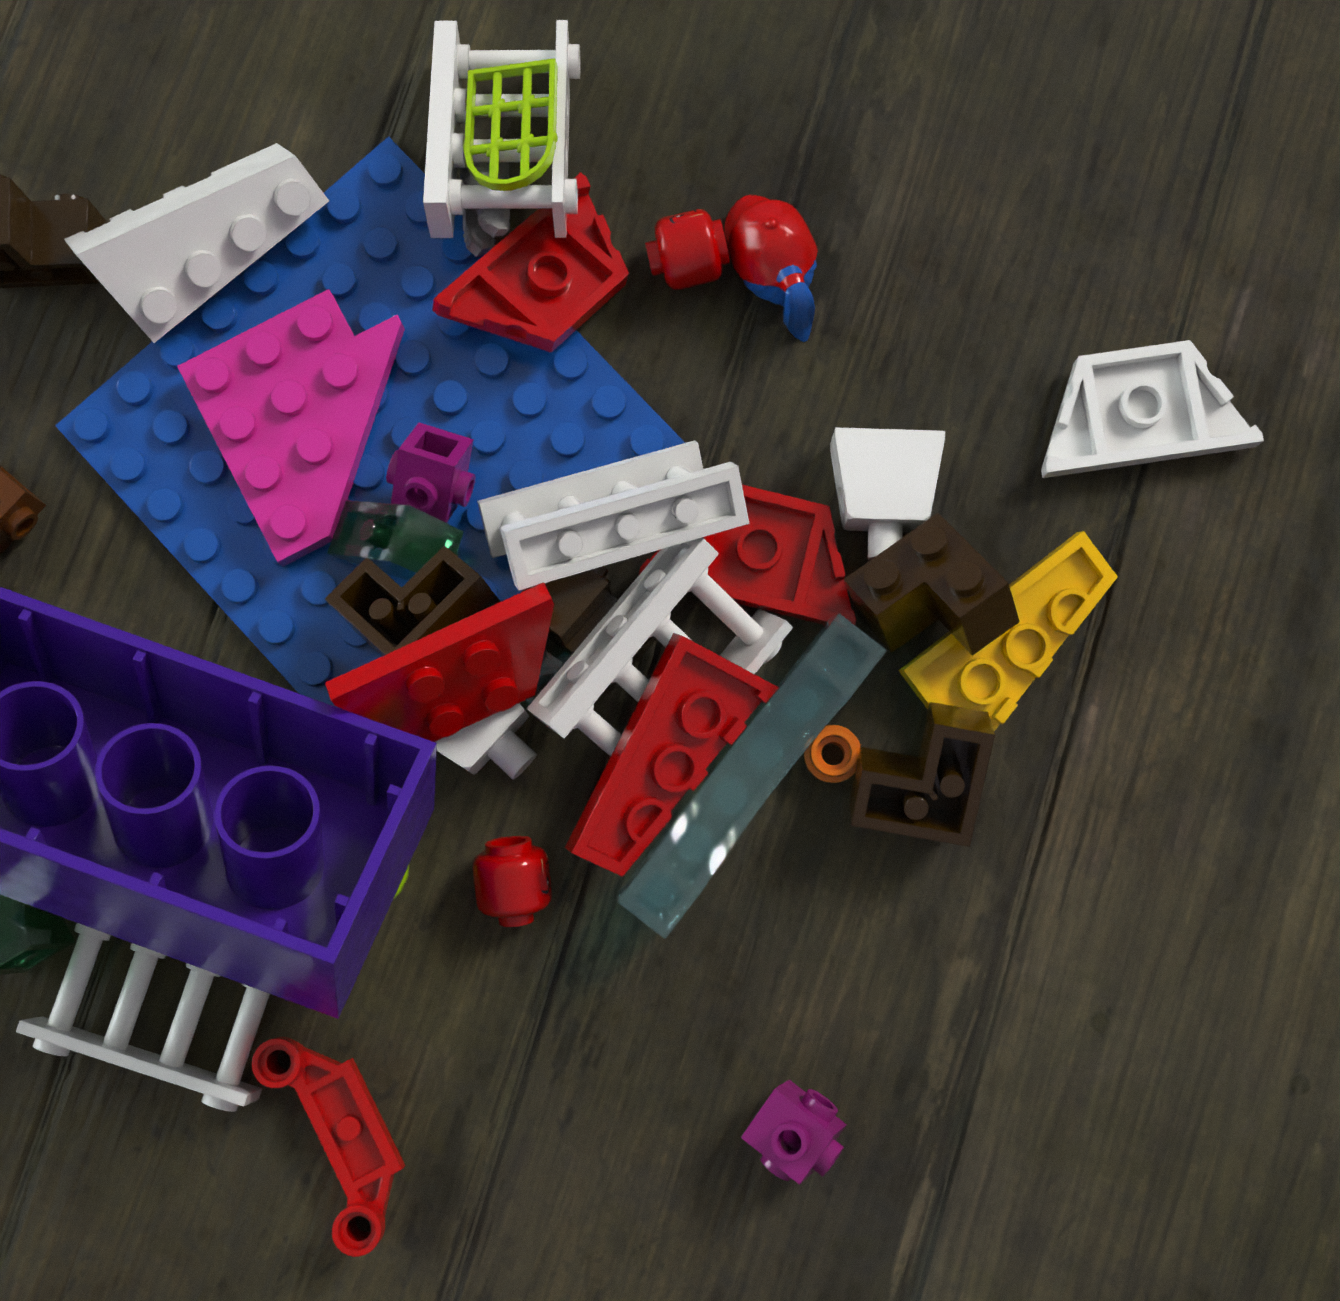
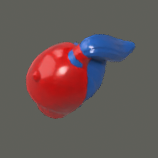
[724,195,818,342]

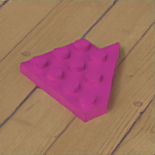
[177,289,405,567]

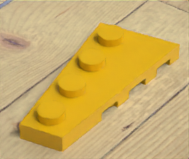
[898,531,1118,731]

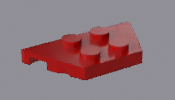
[432,173,629,352]
[639,485,856,632]
[325,582,554,742]

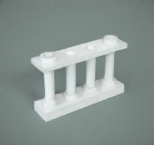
[423,20,580,238]
[477,440,750,590]
[527,538,793,757]
[16,923,270,1112]

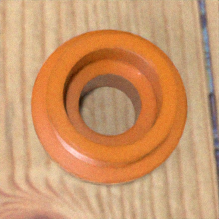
[803,725,861,783]

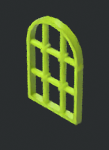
[463,58,558,191]

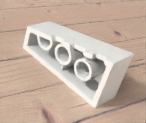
[64,143,329,343]

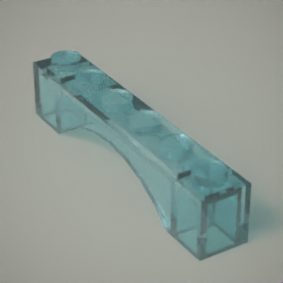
[617,614,887,939]

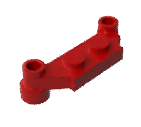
[252,1037,406,1257]

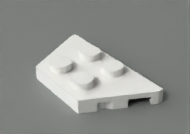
[1041,340,1264,478]

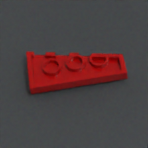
[565,633,779,877]

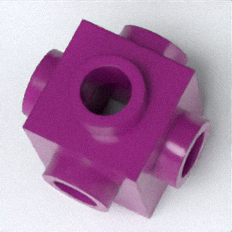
[386,422,476,525]
[741,1080,847,1185]

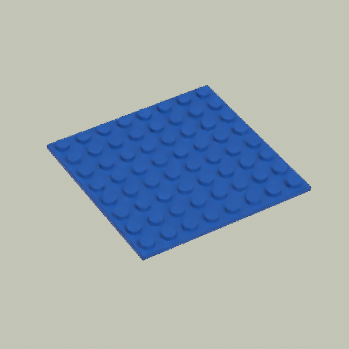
[55,136,685,709]

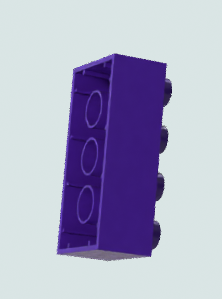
[0,587,437,1019]

